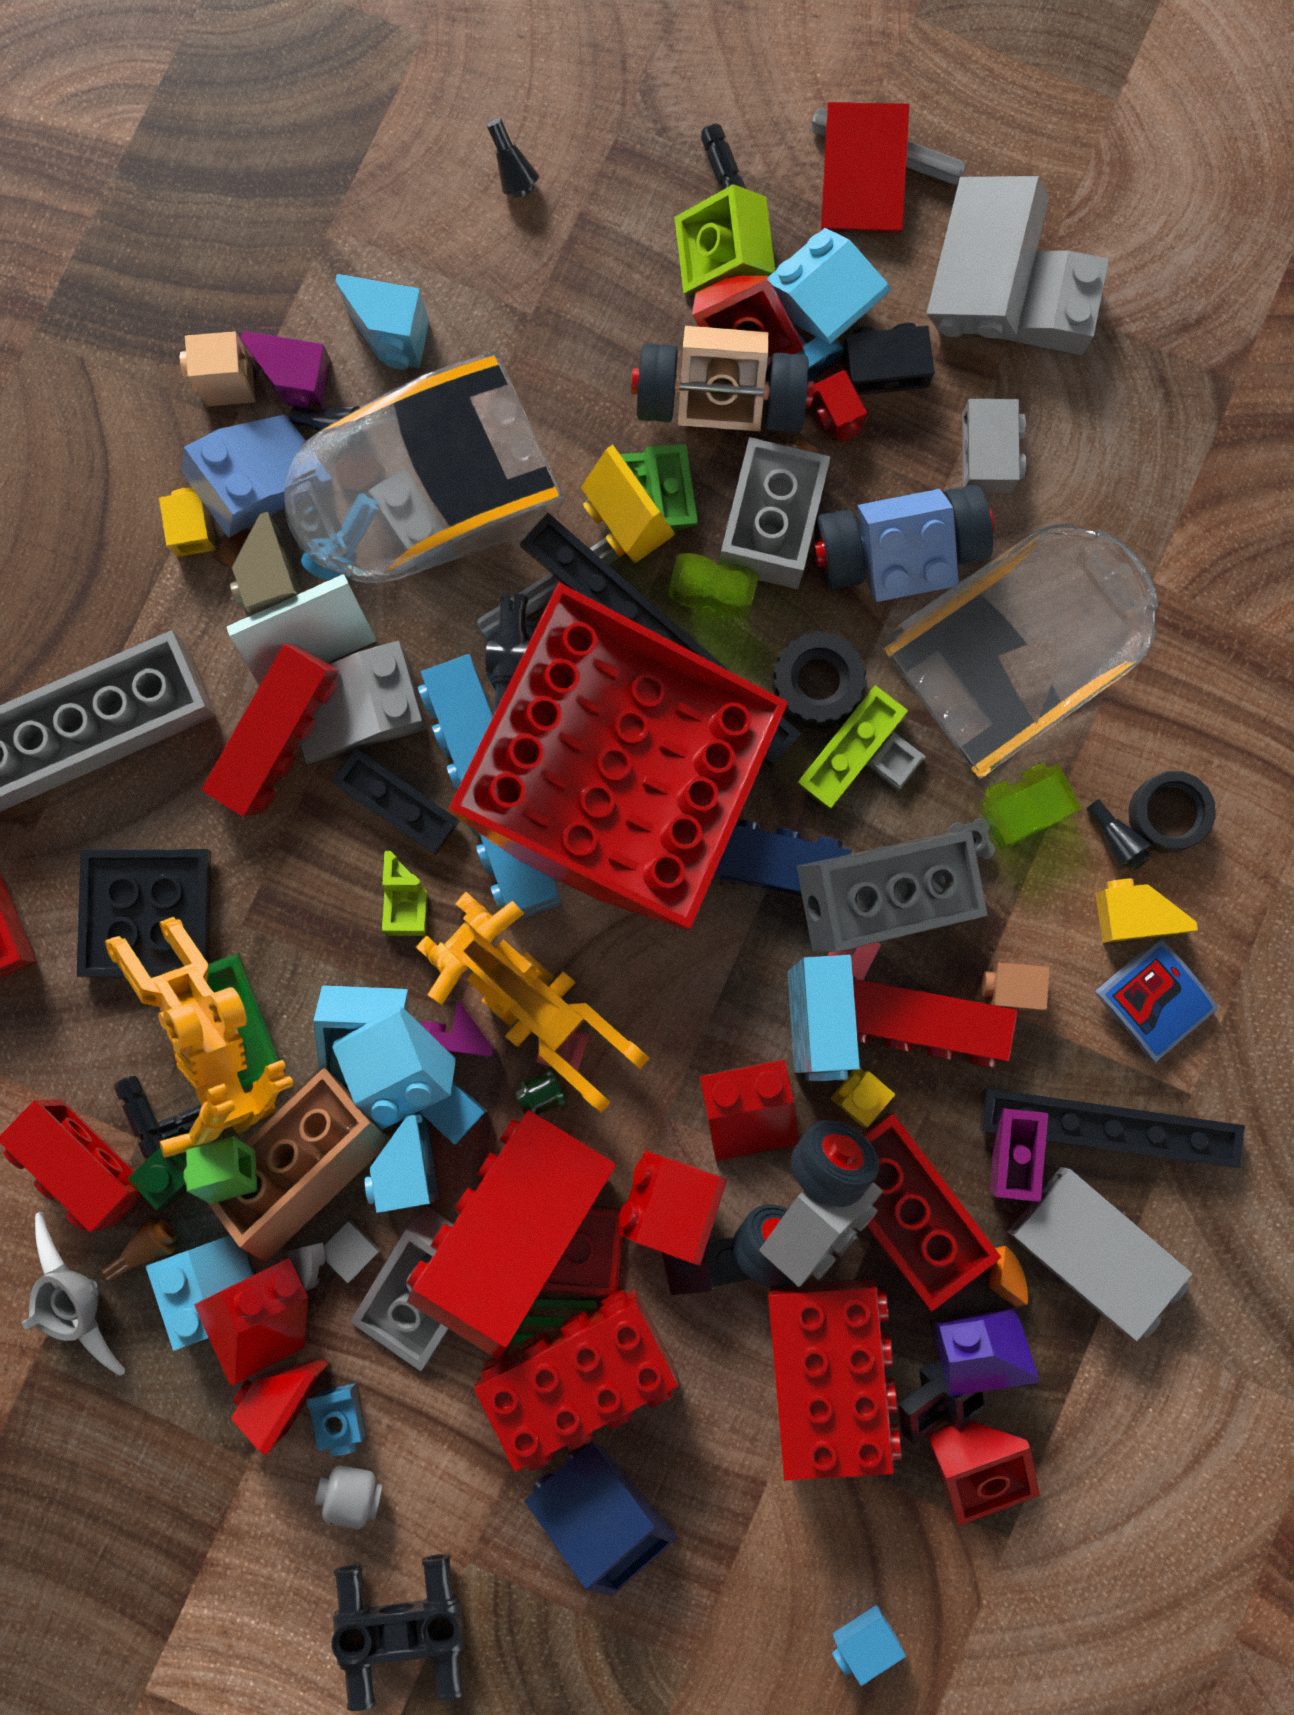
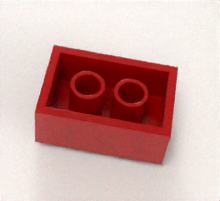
[0,1099,143,1232]

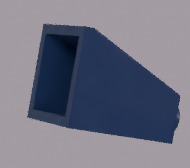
[524,1441,678,1596]

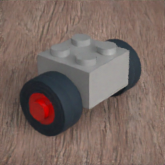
[732,1120,883,1289]

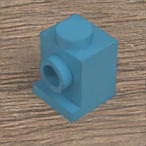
[306,1383,366,1457]

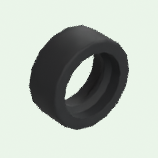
[1128,771,1216,853]

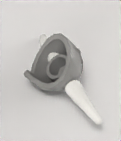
[21,1212,125,1376]

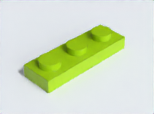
[796,685,908,810]

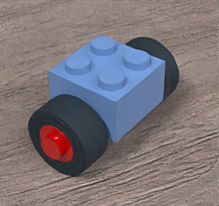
[812,485,995,602]

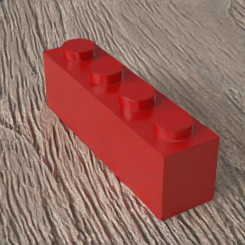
[201,644,339,817]
[853,979,1017,1068]

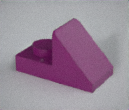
[421,999,497,1057]

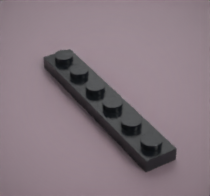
[979,1088,1245,1169]

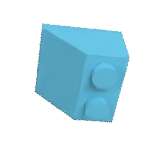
[768,228,891,344]
[335,274,430,370]
[313,986,409,1084]
[333,1006,456,1130]
[365,1114,439,1213]
[146,1235,255,1351]

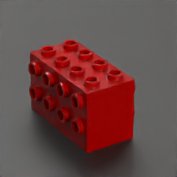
[768,1278,902,1481]
[474,1289,678,1472]

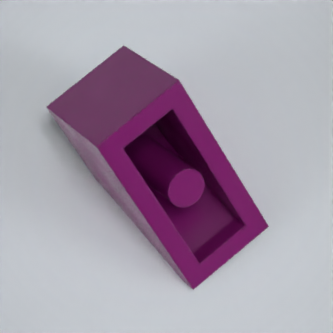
[241,331,331,408]
[989,1108,1048,1202]

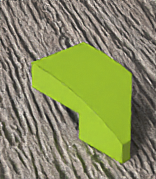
[382,851,428,936]

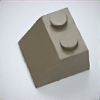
[230,512,303,617]

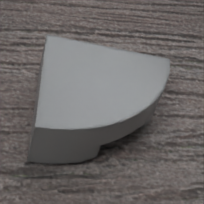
[287,1243,325,1291]

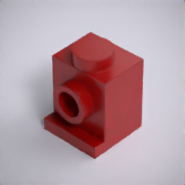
[807,370,867,443]

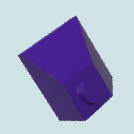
[930,1307,1039,1396]

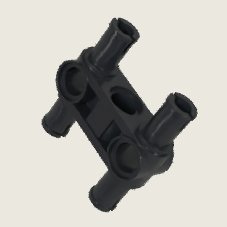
[485,593,538,713]
[331,1554,465,1711]

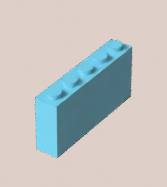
[787,955,860,1081]

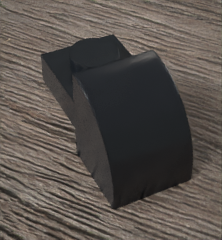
[898,1362,991,1444]

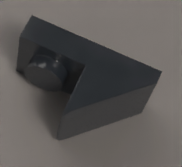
[662,1236,751,1295]

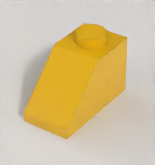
[1095,879,1198,943]

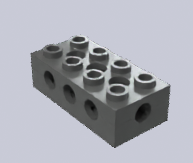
[796,831,988,952]

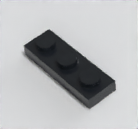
[331,748,460,856]

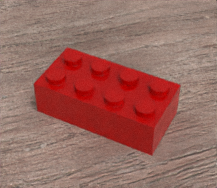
[861,1113,1002,1311]

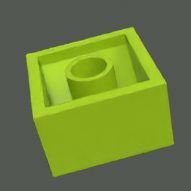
[674,184,775,295]

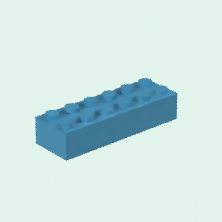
[418,654,562,921]

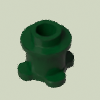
[515,1067,568,1116]

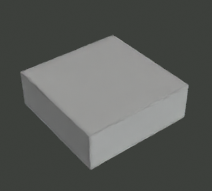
[866,731,926,791]
[324,1220,381,1283]

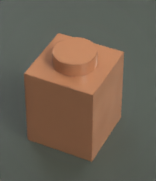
[982,962,1050,1012]

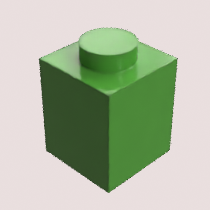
[184,1136,257,1204]

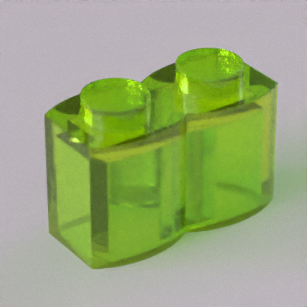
[669,553,759,618]
[978,762,1082,849]

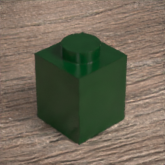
[128,1148,187,1210]

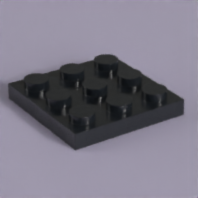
[77,849,211,978]

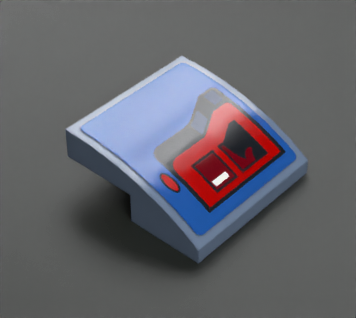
[1095,937,1219,1062]

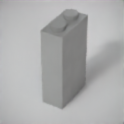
[926,176,1049,338]
[1006,1167,1193,1341]

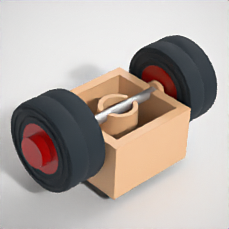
[631,326,814,432]

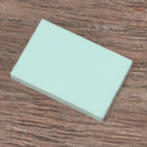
[227,574,377,686]

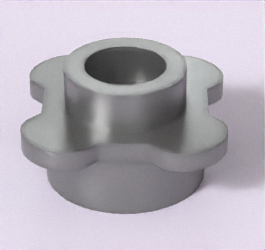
[949,818,995,859]

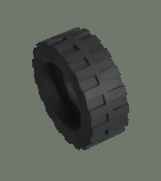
[772,631,867,728]

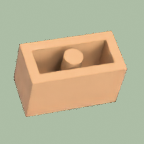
[180,331,256,407]

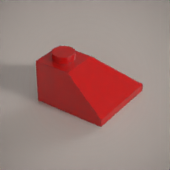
[692,276,804,367]
[231,1358,330,1456]
[927,1421,1040,1526]

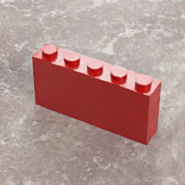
[406,1110,617,1360]

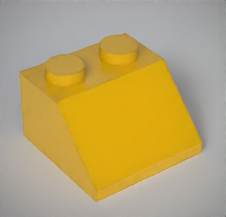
[581,445,676,564]

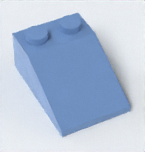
[181,414,333,538]

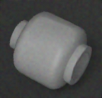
[314,1465,382,1529]

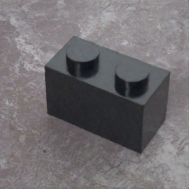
[843,323,935,395]

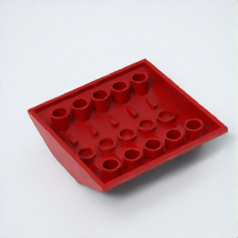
[447,582,788,931]

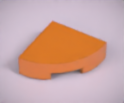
[988,1246,1028,1307]

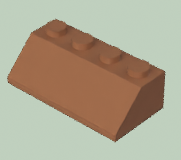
[207,1067,391,1262]

